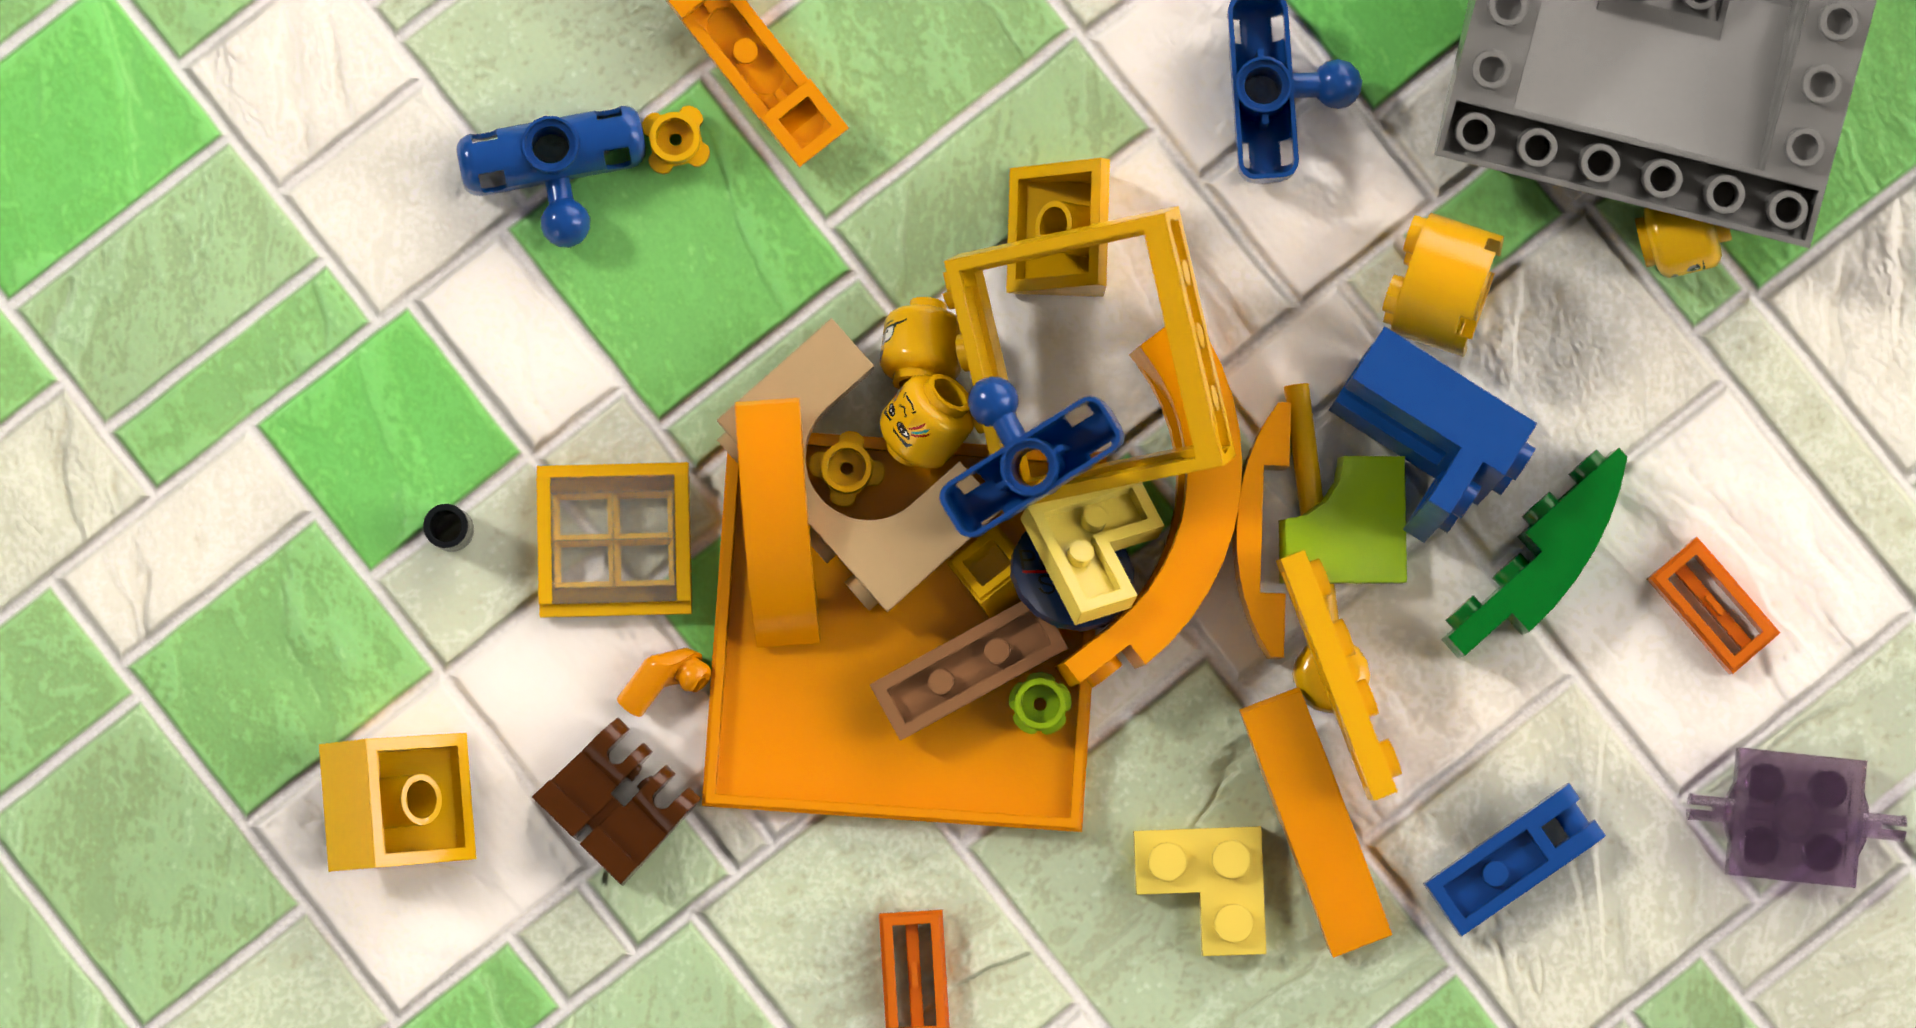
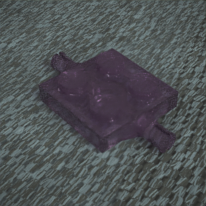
[1686,748,1907,888]

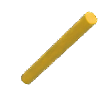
[1284,383,1339,622]

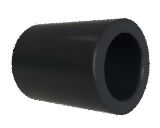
[423,504,474,552]

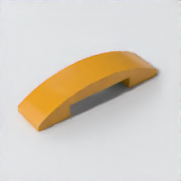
[666,0,849,168]
[735,398,820,647]
[1233,402,1291,659]

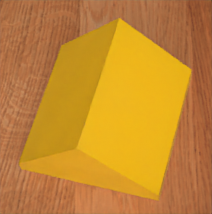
[1006,158,1110,297]

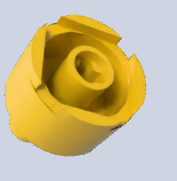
[1382,213,1504,357]

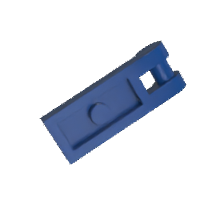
[1423,783,1606,936]

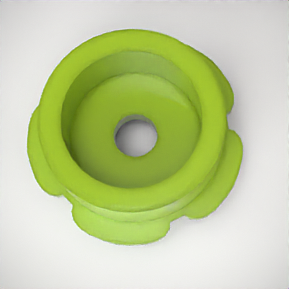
[1009,672,1072,735]

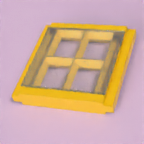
[536,462,692,618]

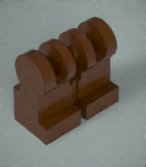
[532,717,701,886]

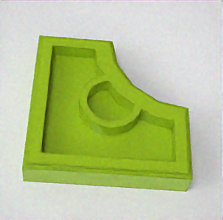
[1278,456,1407,584]

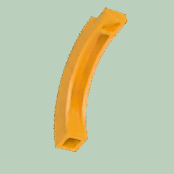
[1055,327,1242,688]

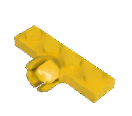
[1276,550,1402,801]

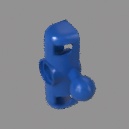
[1227,0,1362,184]
[456,106,646,248]
[939,377,1125,537]

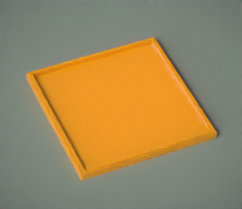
[702,433,1107,832]

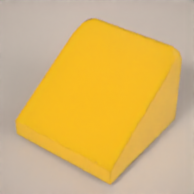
[947,525,1021,618]

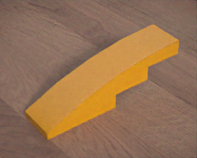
[1239,687,1392,958]

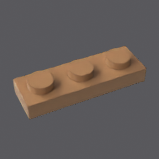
[870,601,1068,741]

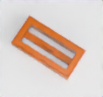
[1647,537,1780,675]
[879,909,950,1028]

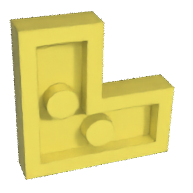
[1020,482,1165,625]
[1133,826,1267,956]

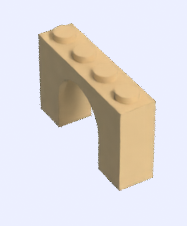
[717,318,1000,612]

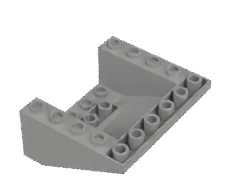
[1434,0,1877,248]

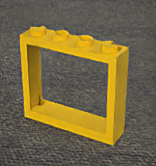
[942,206,1236,504]

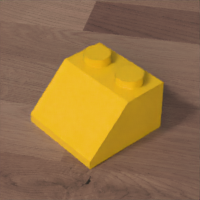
[319,733,477,872]

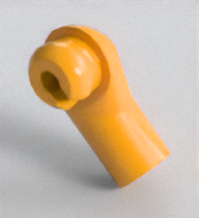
[617,648,711,717]

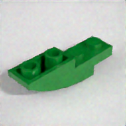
[1441,448,1628,658]

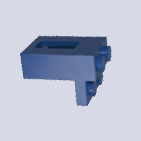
[1328,326,1538,543]

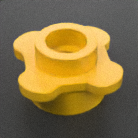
[642,106,710,174]
[809,431,885,507]

